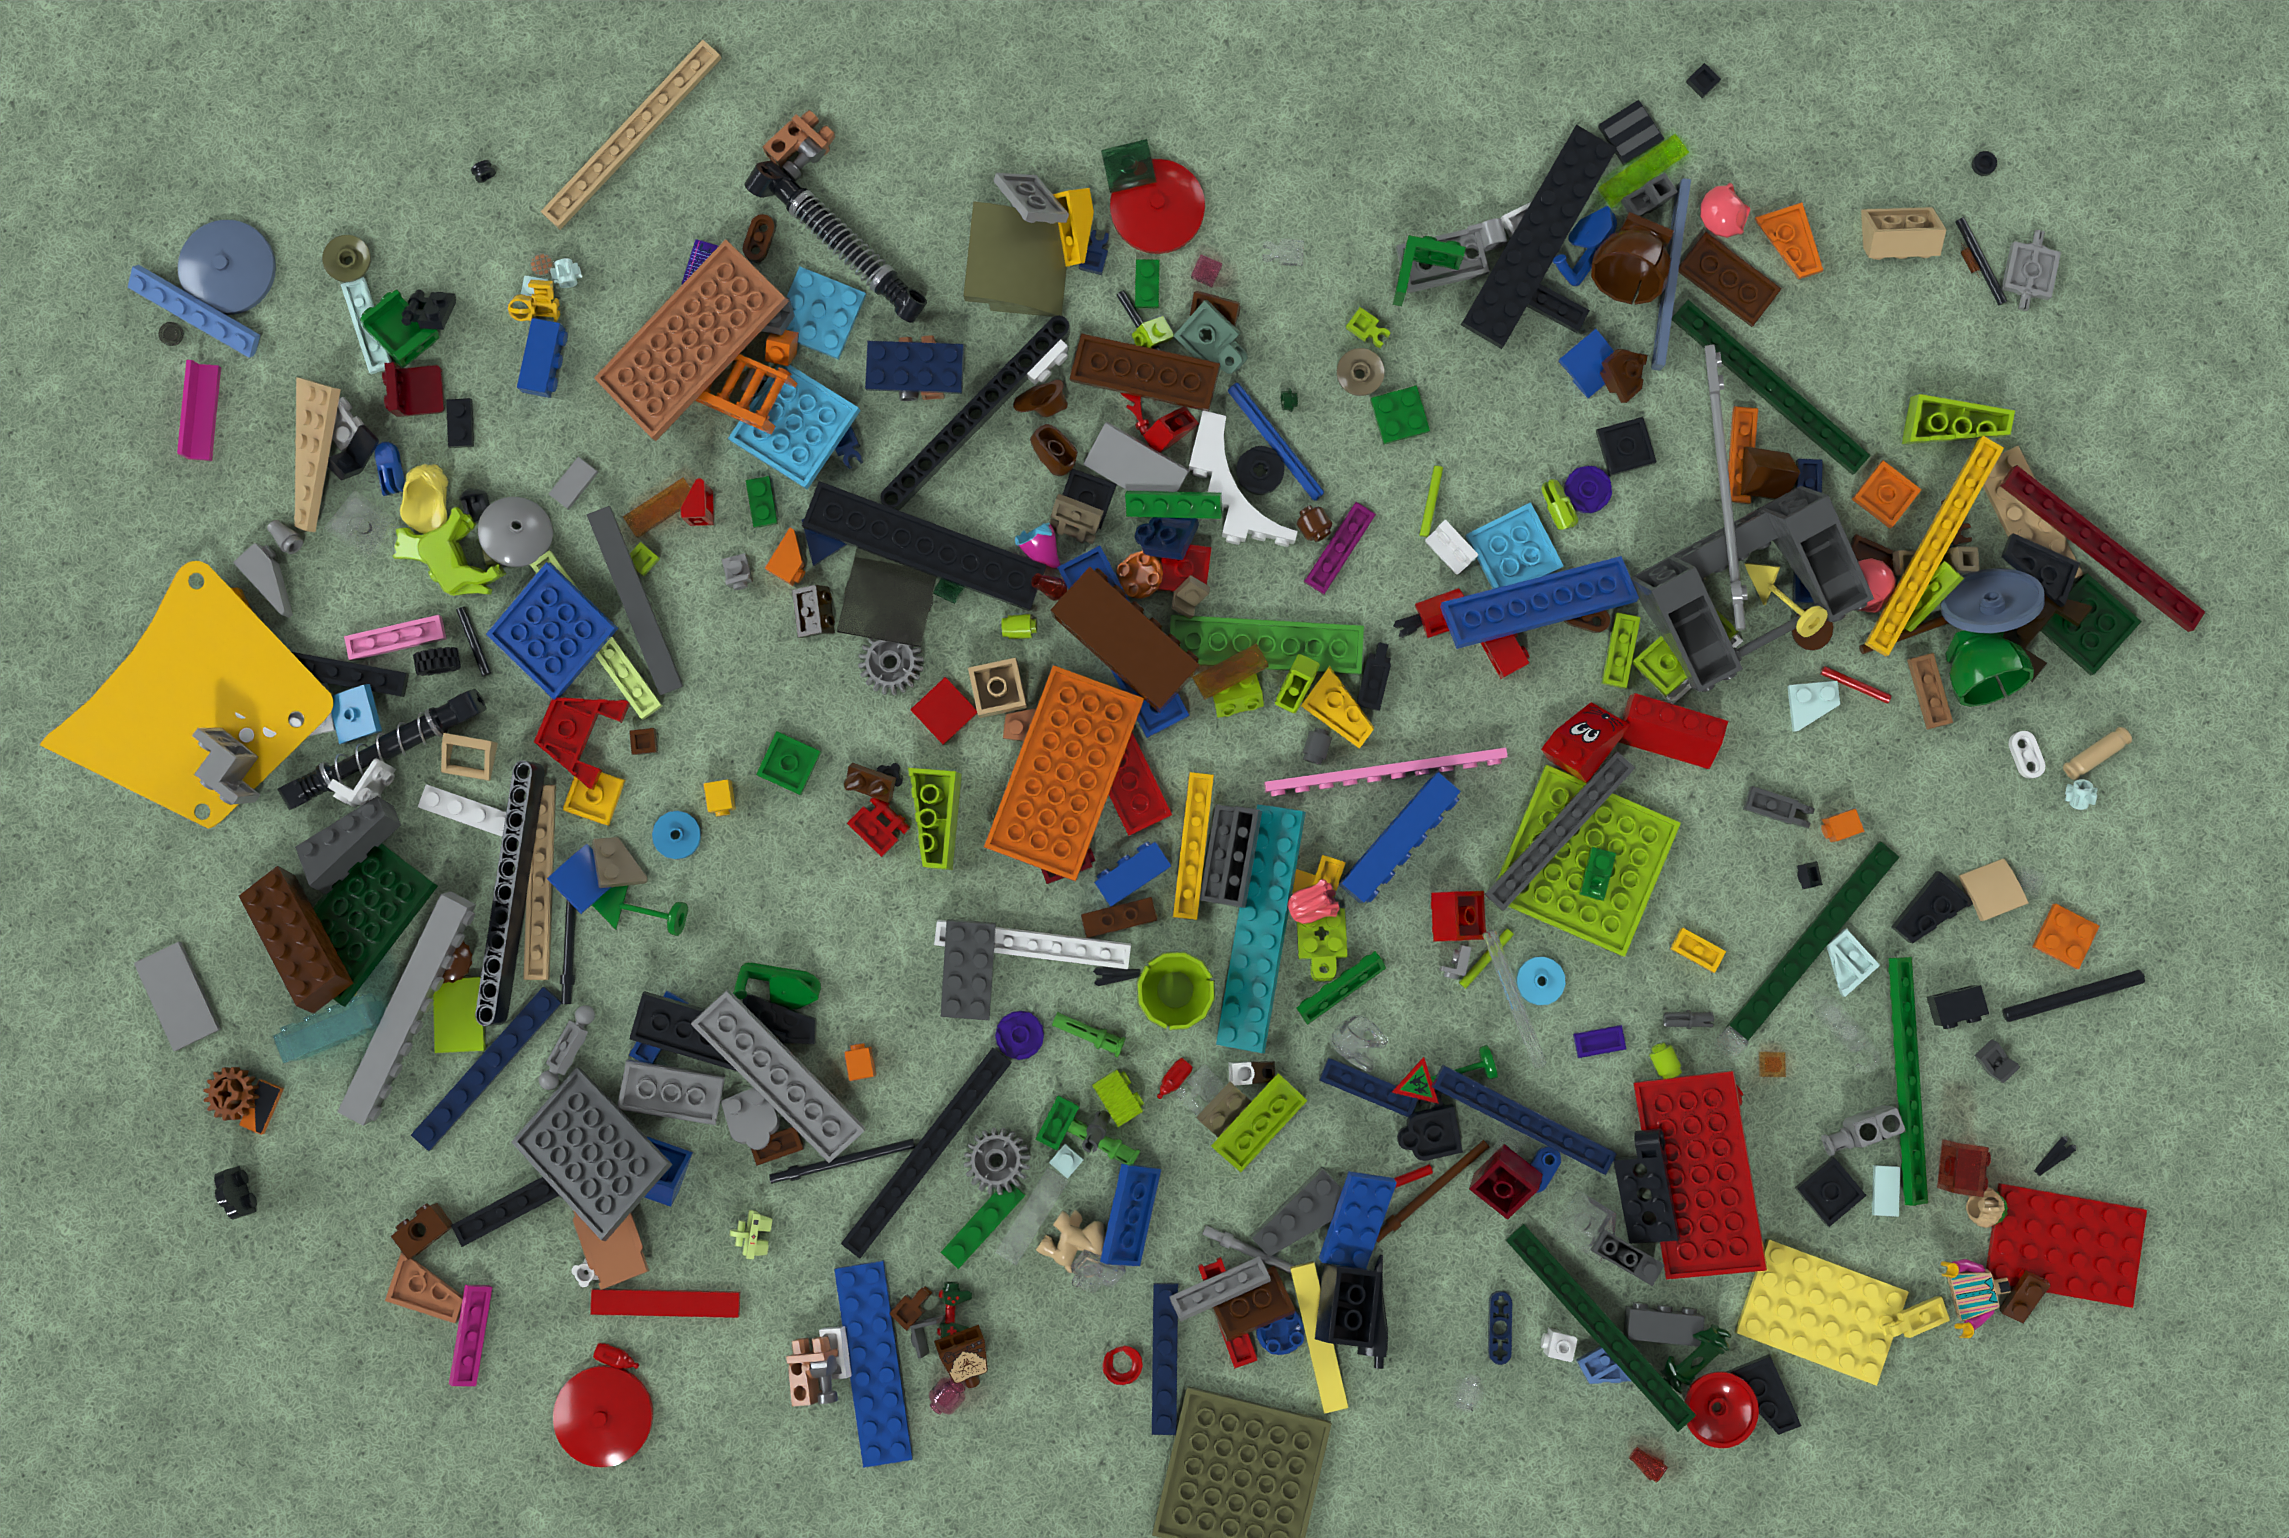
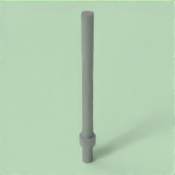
[1202,1225,1322,1288]

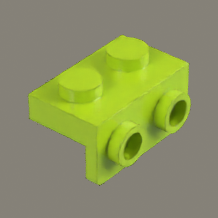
[1208,670,1264,718]

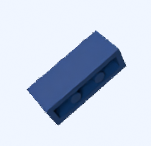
[517,318,568,398]
[1094,841,1171,907]

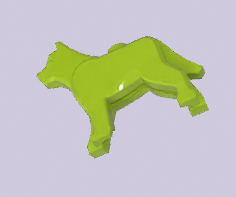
[392,507,506,596]

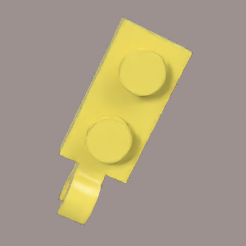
[1882,1296,1950,1338]

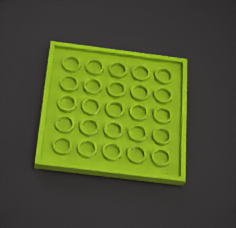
[1496,765,1681,957]

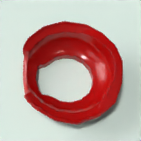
[1102,1346,1143,1385]

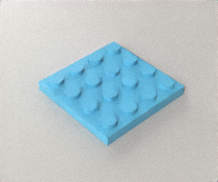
[728,364,861,490]

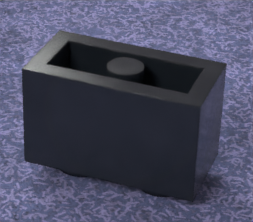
[1926,985,1989,1029]

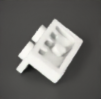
[332,397,364,452]
[1425,519,1479,575]

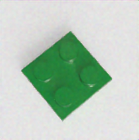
[1370,385,1430,445]
[756,731,822,795]

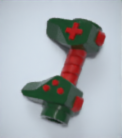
[937,1282,972,1338]

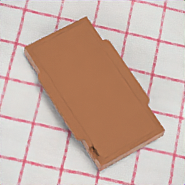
[573,1210,649,1290]

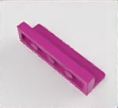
[177,359,221,461]

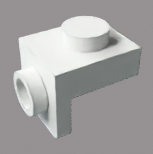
[1541,1327,1577,1362]

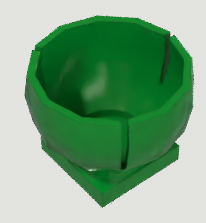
[1945,630,2034,707]

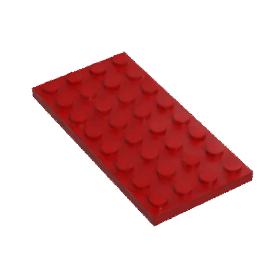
[1633,1070,1768,1280]

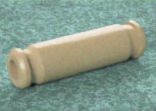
[2063,727,2132,780]

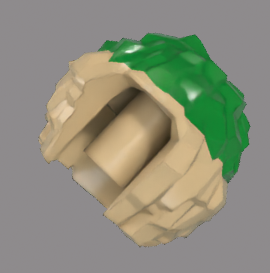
[1966,1187,2008,1228]

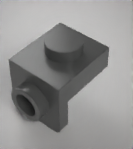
[1974,1039,2020,1083]

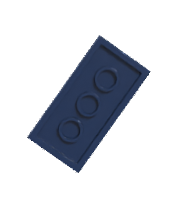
[865,341,965,394]

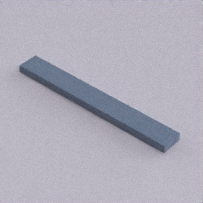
[1651,178,1691,371]

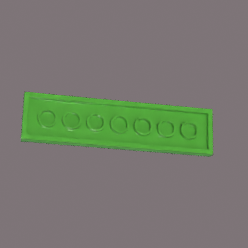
[1170,615,1364,675]

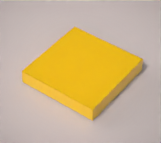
[562,772,626,826]

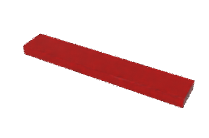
[590,1289,740,1318]

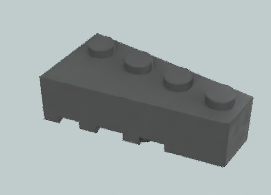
[295,796,401,895]

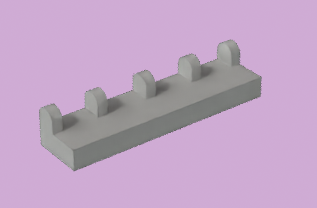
[1170,1256,1271,1322]

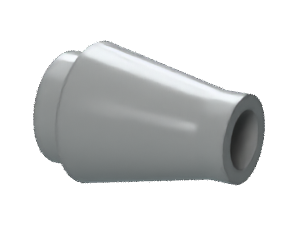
[267,520,303,554]

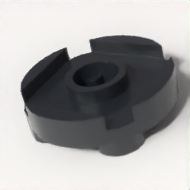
[1236,446,1284,495]

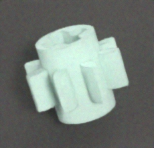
[550,258,582,288]
[2065,779,2097,810]

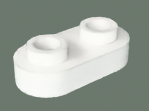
[2008,731,2045,779]

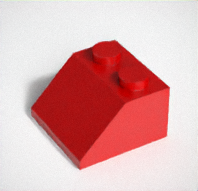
[1431,891,1486,942]

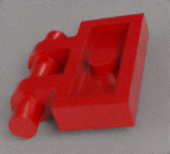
[847,797,911,857]

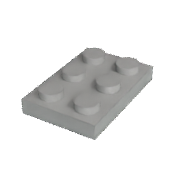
[994,173,1069,224]

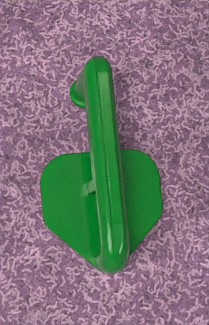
[733,963,821,1010]

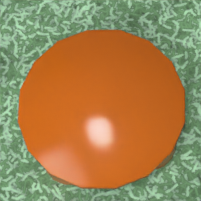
[1116,551,1163,599]

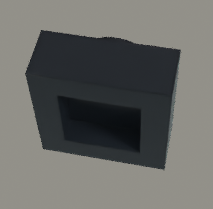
[1686,63,1721,99]
[1797,861,1823,889]

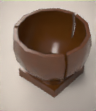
[1591,212,1674,305]

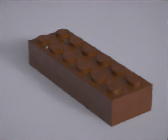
[239,866,353,1014]

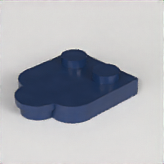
[1135,517,1199,560]

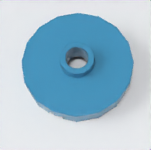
[652,811,701,859]

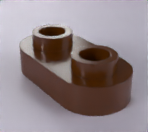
[743,214,776,263]
[1564,610,1610,633]

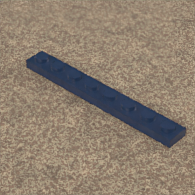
[411,987,561,1151]
[1431,1064,1617,1175]

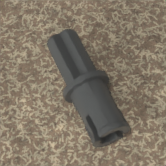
[1663,1010,1714,1029]

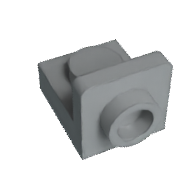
[721,553,753,590]
[1439,945,1472,980]

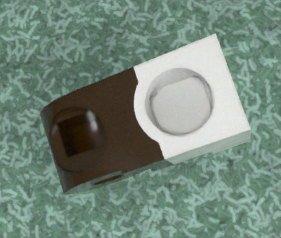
[1228,1061,1276,1086]

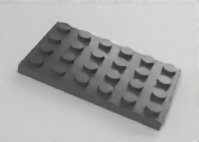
[511,1067,672,1241]

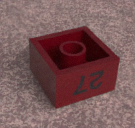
[1469,1144,1543,1220]

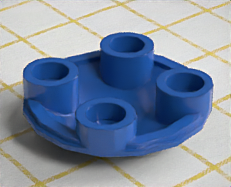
[1256,1311,1305,1355]

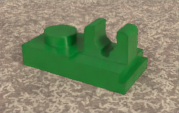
[1579,847,1616,901]

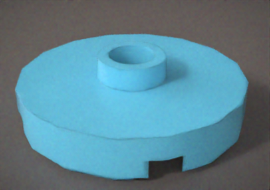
[1516,957,1566,1005]

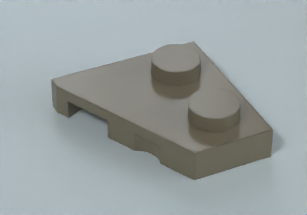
[592,837,648,888]

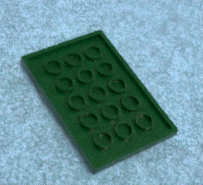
[313,843,438,1007]

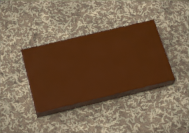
[1678,232,1782,327]

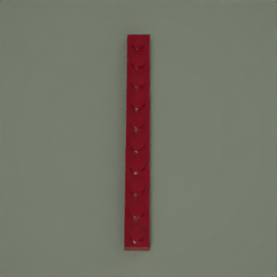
[2000,465,2205,632]

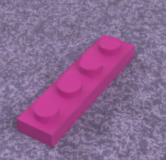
[449,1284,492,1386]

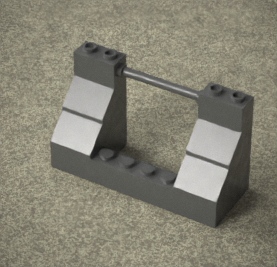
[1630,486,1874,692]

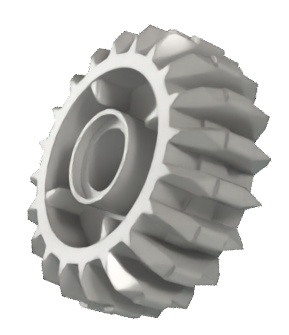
[858,630,924,695]
[964,1128,1031,1195]

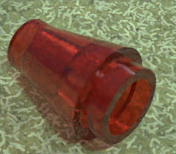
[1031,573,1067,601]
[1628,1447,1668,1483]

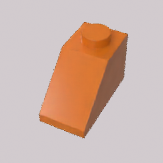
[765,527,806,586]

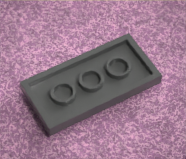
[940,919,996,1021]

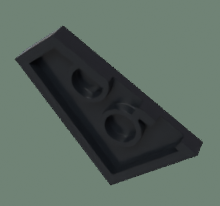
[1726,1354,1802,1435]

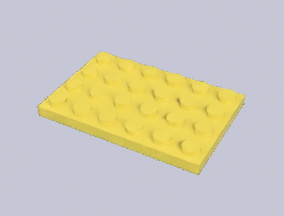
[1735,1239,1909,1386]

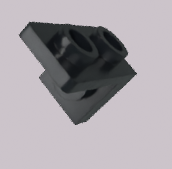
[327,425,379,481]

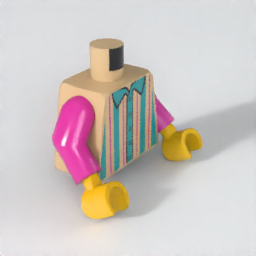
[1941,1259,2011,1338]

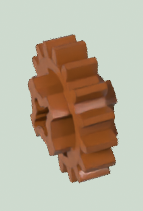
[203,1067,259,1121]

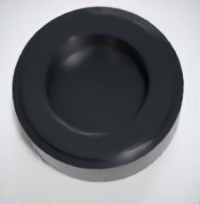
[1972,151,1997,176]

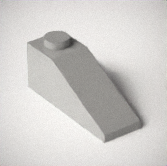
[233,543,293,618]

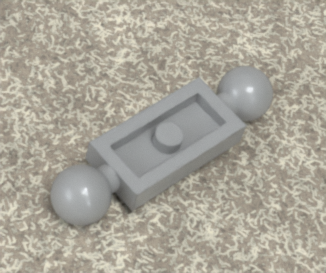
[539,1005,595,1090]

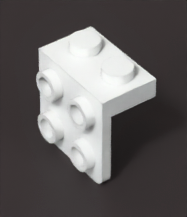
[328,758,396,808]

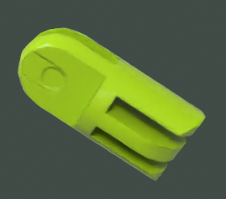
[1541,479,1579,530]

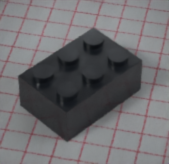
[1315,1264,1381,1348]

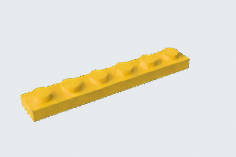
[1173,772,1214,920]

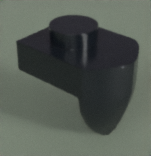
[459,488,490,524]

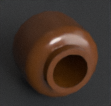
[1297,505,1332,543]

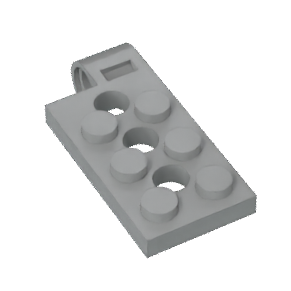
[1396,218,1507,294]

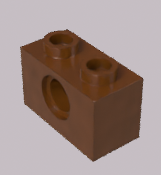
[391,1203,453,1260]

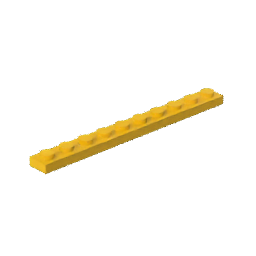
[1865,436,2004,657]

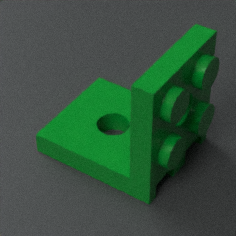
[1392,235,1466,307]

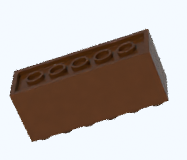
[1050,567,1200,713]

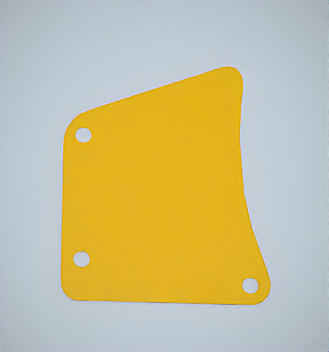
[40,561,333,829]

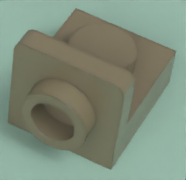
[1172,575,1210,619]

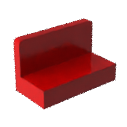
[1415,588,1464,638]

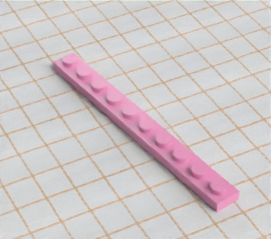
[1264,748,1508,796]

